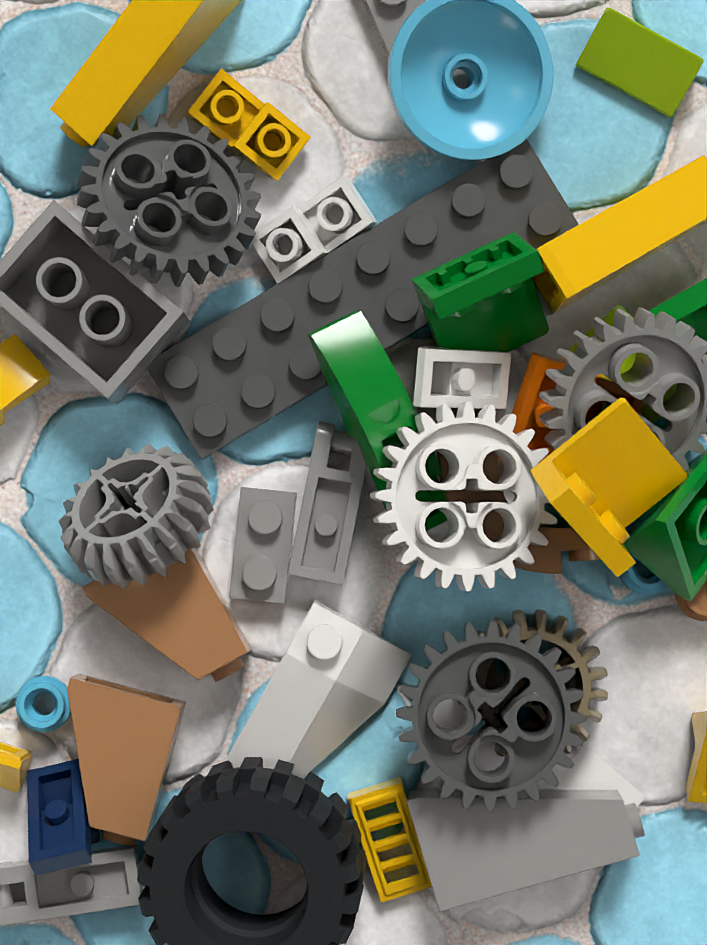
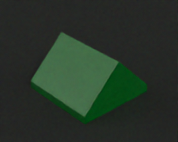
[623,449,707,601]

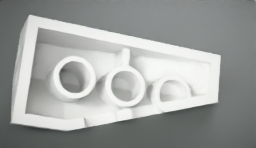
[225,600,412,779]

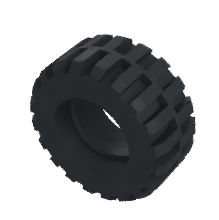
[137,757,366,945]

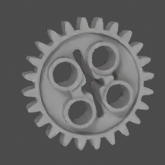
[539,307,707,472]

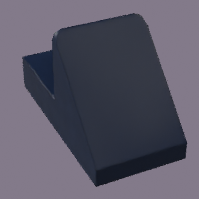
[27,759,100,876]

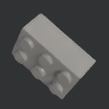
[0,200,190,404]

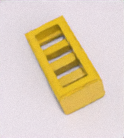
[347,776,432,903]

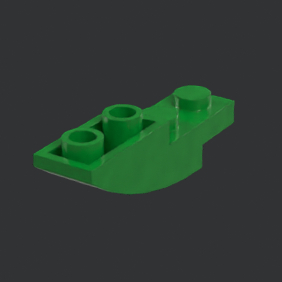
[308,310,447,531]

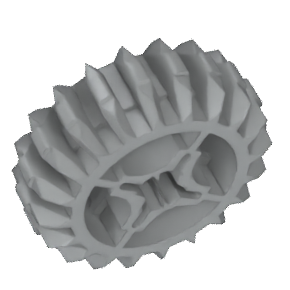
[58,444,214,589]

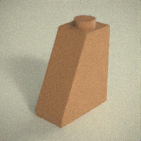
[82,548,251,682]
[67,674,186,846]

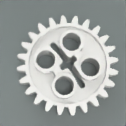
[370,401,557,591]

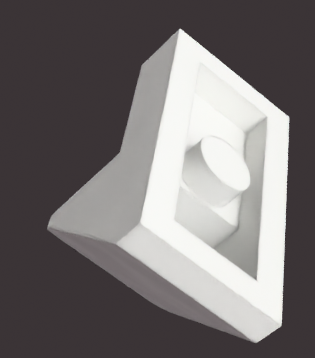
[413,346,511,409]

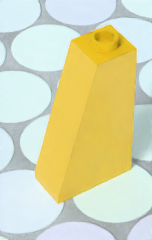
[50,0,242,148]
[532,155,707,314]

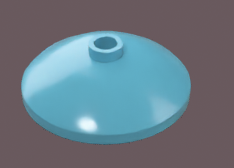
[388,0,553,161]

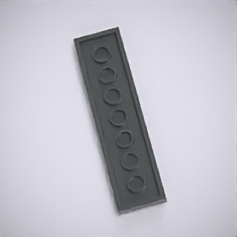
[147,139,579,460]

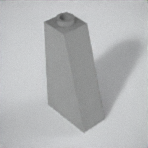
[407,788,645,912]

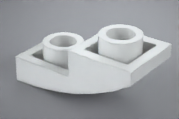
[251,175,378,284]

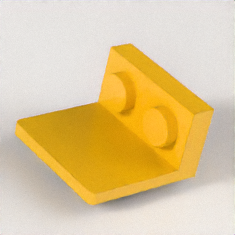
[530,398,687,578]

